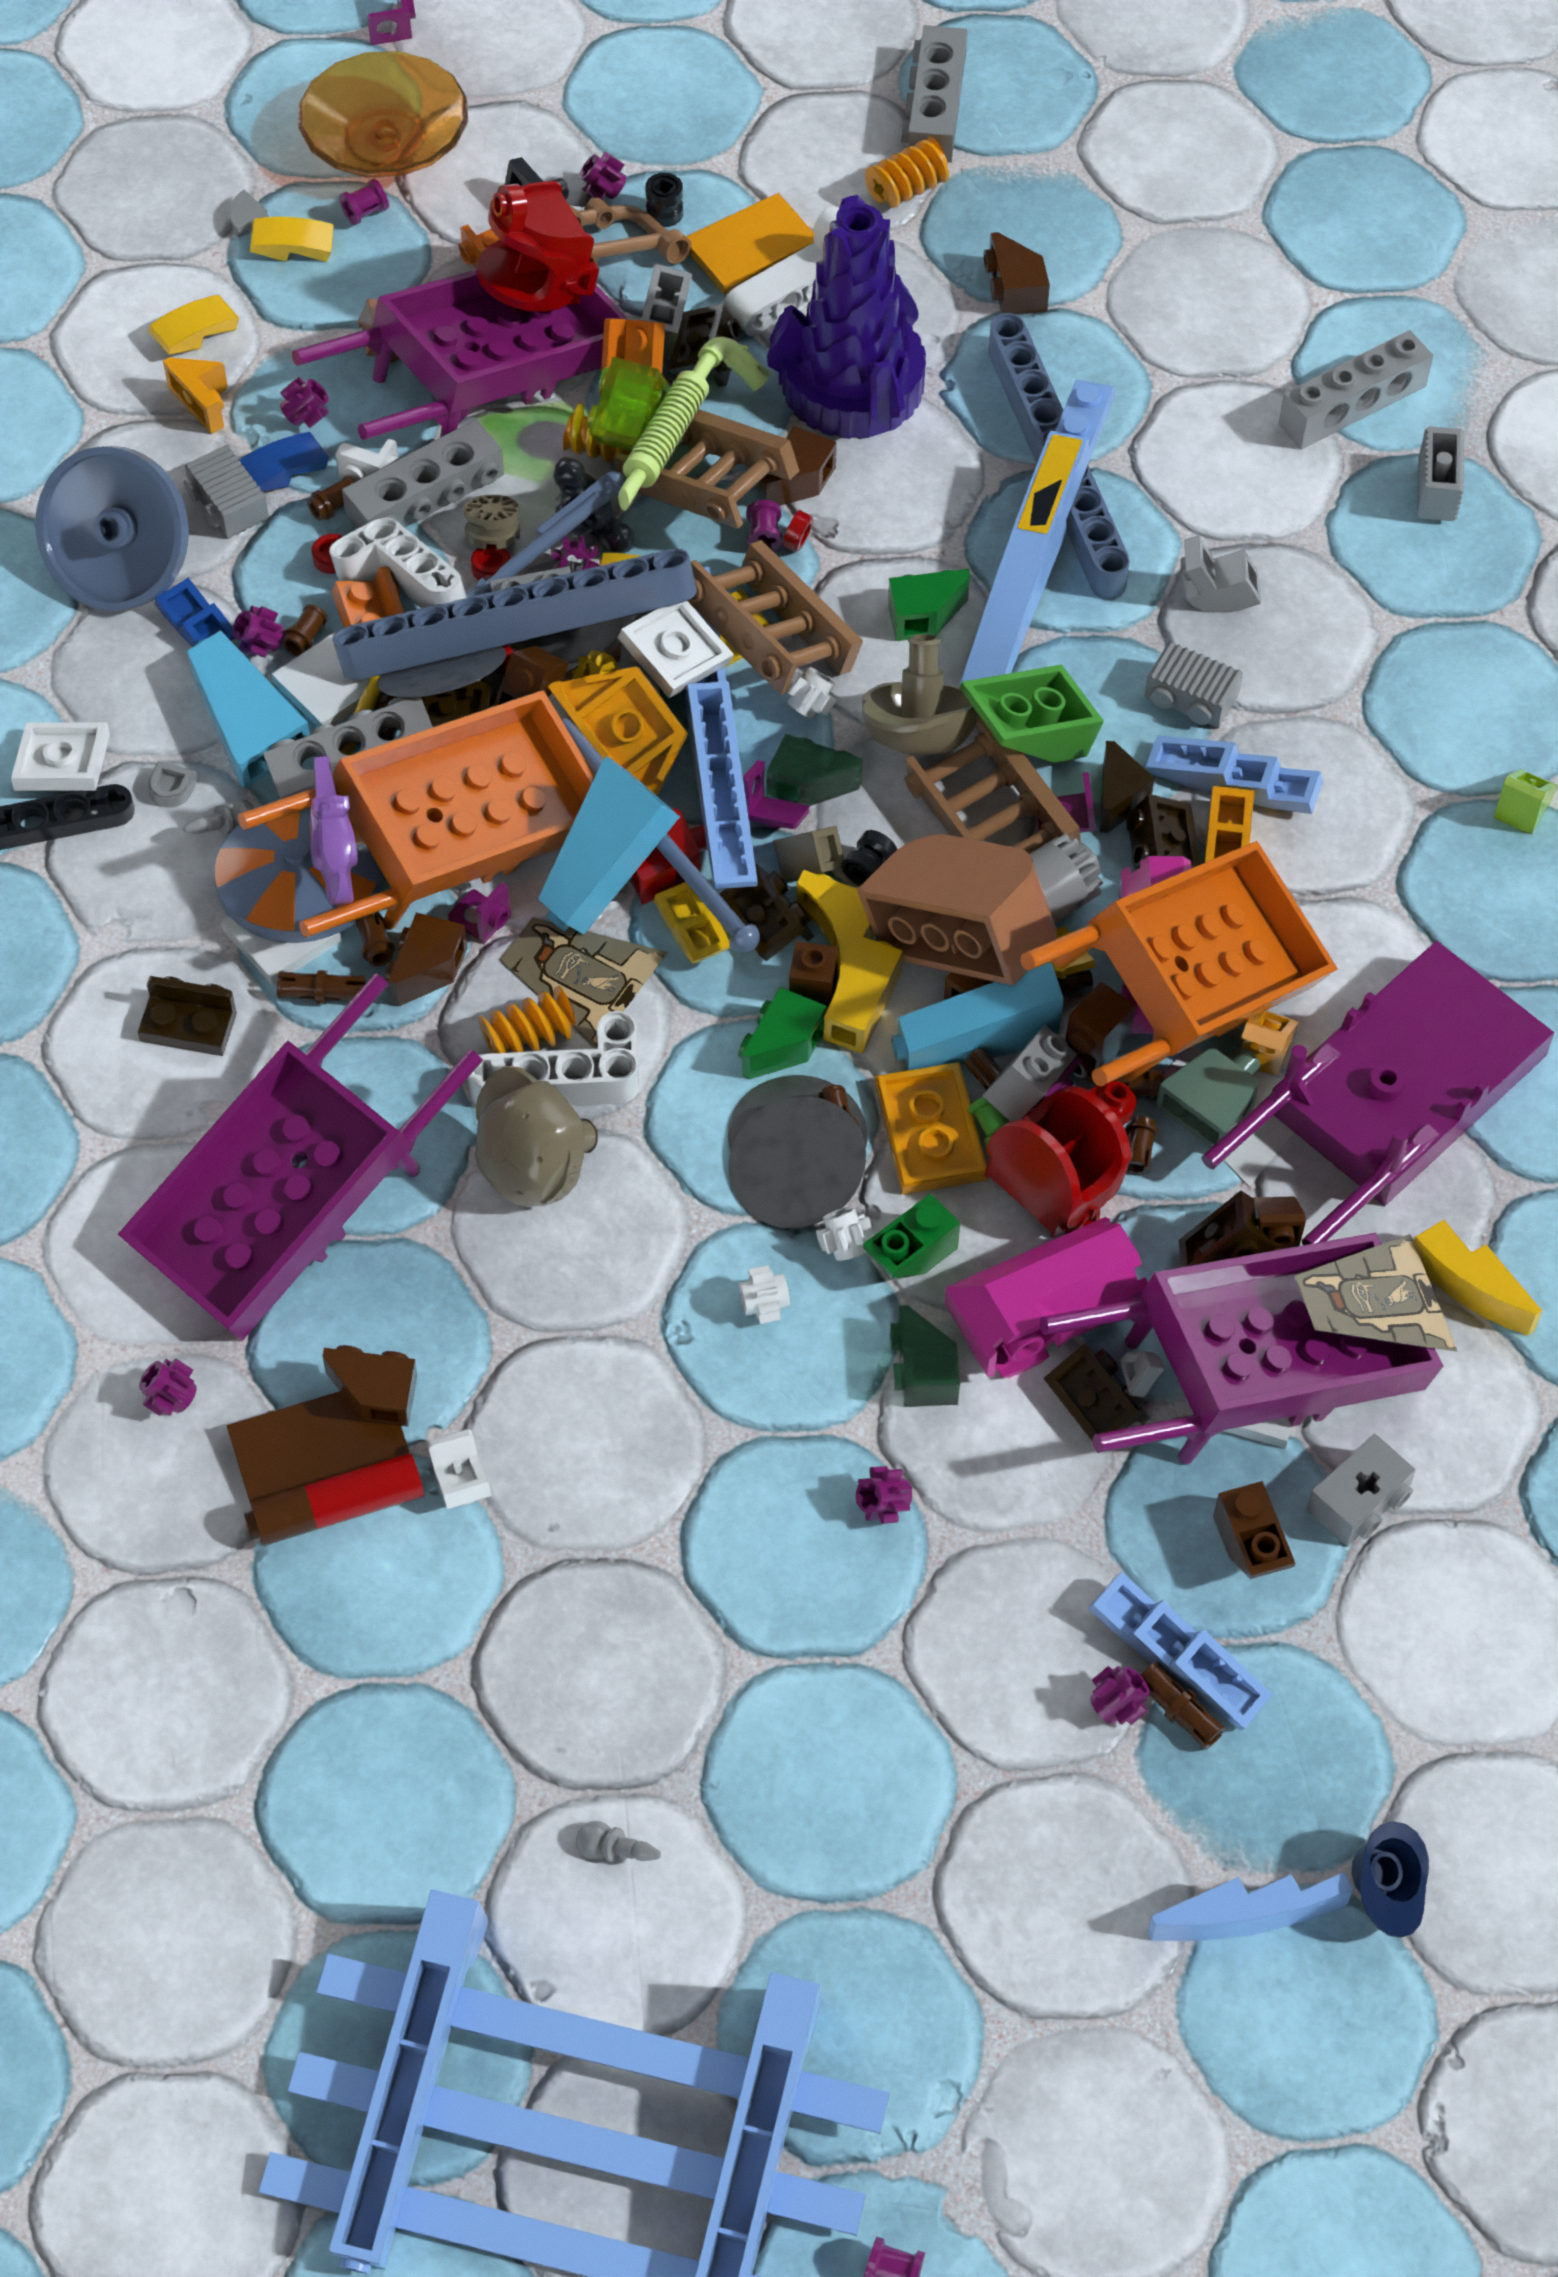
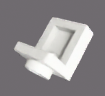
[336,438,400,482]
[427,1429,492,1509]

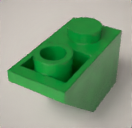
[888,569,970,641]
[738,987,827,1079]
[863,1193,960,1278]

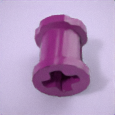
[339,178,389,225]
[746,499,783,552]
[864,2237,926,2277]

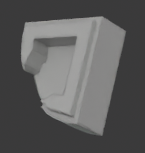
[229,190,268,238]
[1120,1351,1165,1397]

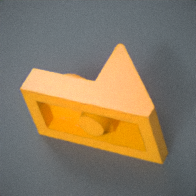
[163,357,228,434]
[1241,1010,1300,1076]

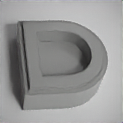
[148,761,198,807]

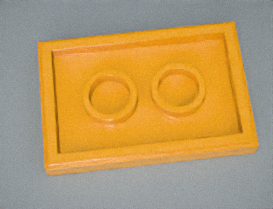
[686,193,814,295]
[875,1062,988,1195]

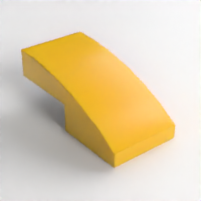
[249,216,334,262]
[148,294,239,355]
[654,882,730,964]

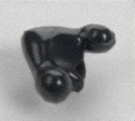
[553,456,634,553]

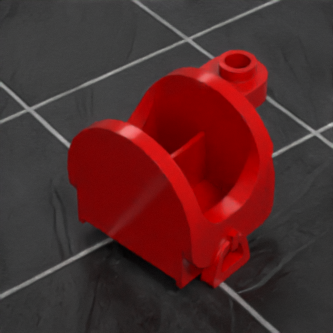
[477,181,599,312]
[984,1081,1137,1238]

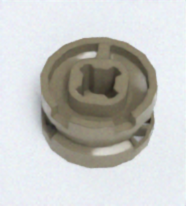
[464,495,520,550]

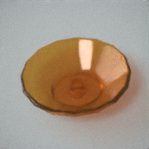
[298,51,468,178]

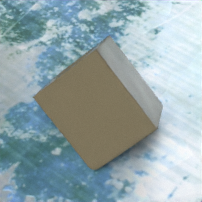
[773,825,844,881]

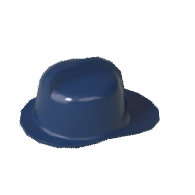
[1351,1821,1429,1938]

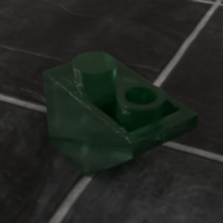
[767,733,863,807]
[890,1305,960,1407]

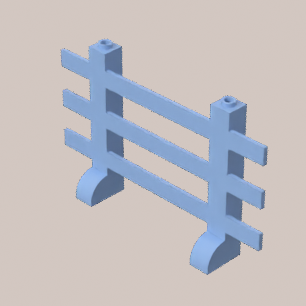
[258,1889,890,2277]

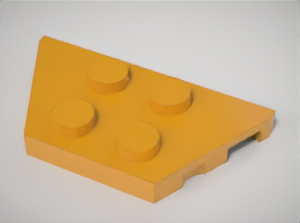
[548,666,688,797]

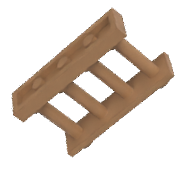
[613,409,799,529]
[688,540,863,695]
[904,716,1081,854]

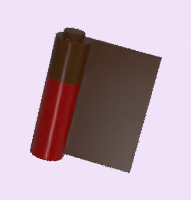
[226,1391,424,1546]

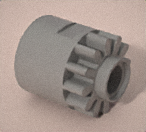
[1030,833,1103,924]

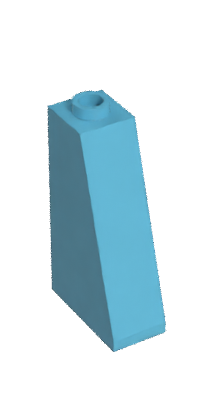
[187,630,310,789]
[538,756,680,935]
[891,962,1064,1071]

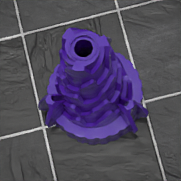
[767,195,926,439]

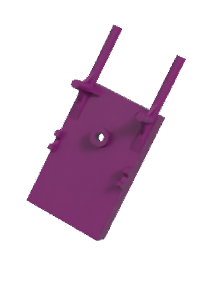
[292,269,629,440]
[1201,940,1555,1245]
[117,973,483,1341]
[1040,1232,1444,1464]

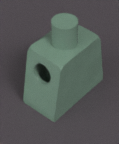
[1156,1049,1260,1148]

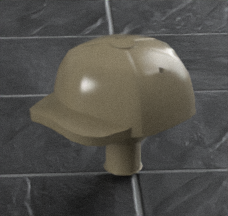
[862,634,979,755]
[475,1066,598,1207]

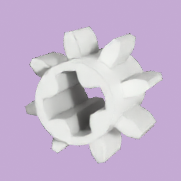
[787,667,837,719]
[816,1207,874,1261]
[739,1265,790,1324]

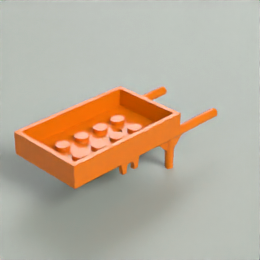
[238,690,595,938]
[1020,841,1338,1086]

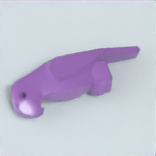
[310,756,358,905]

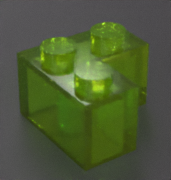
[587,357,670,452]

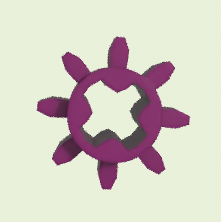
[579,152,626,200]
[280,377,329,428]
[550,535,599,573]
[233,605,284,658]
[139,1358,197,1416]
[856,1466,912,1524]
[1090,1666,1149,1725]

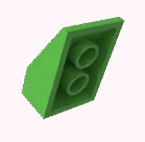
[959,664,1104,763]

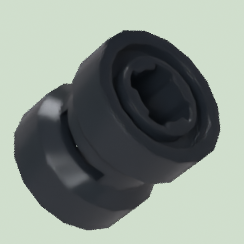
[645,173,683,227]
[841,830,898,886]

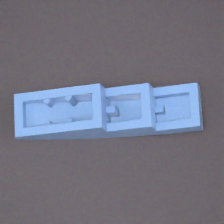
[1145,735,1323,814]
[1088,1572,1273,1730]
[1147,1872,1354,1941]

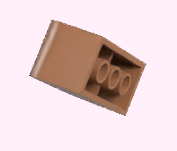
[857,834,1057,986]

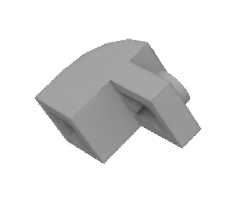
[1180,535,1261,613]

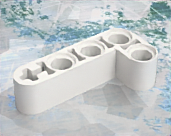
[723,206,839,336]
[330,518,467,609]
[468,1011,639,1106]

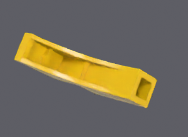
[797,870,903,1054]

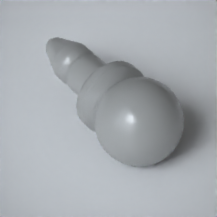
[183,799,254,834]
[576,1821,661,1862]

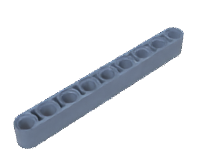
[988,313,1130,599]
[332,549,697,680]

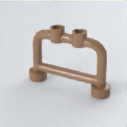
[568,198,691,265]

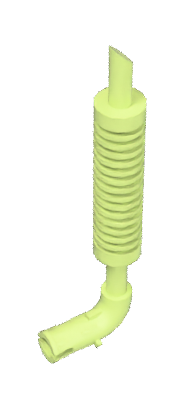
[618,336,771,511]

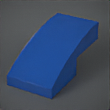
[240,432,329,491]
[154,577,235,647]

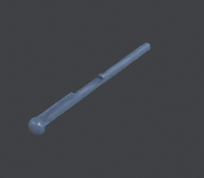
[381,471,627,675]
[562,718,760,953]

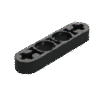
[0,784,135,850]

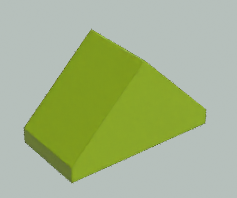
[1494,769,1558,834]

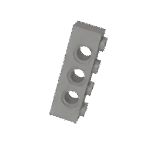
[901,25,967,163]
[1278,330,1433,450]
[342,419,504,529]
[263,697,433,799]

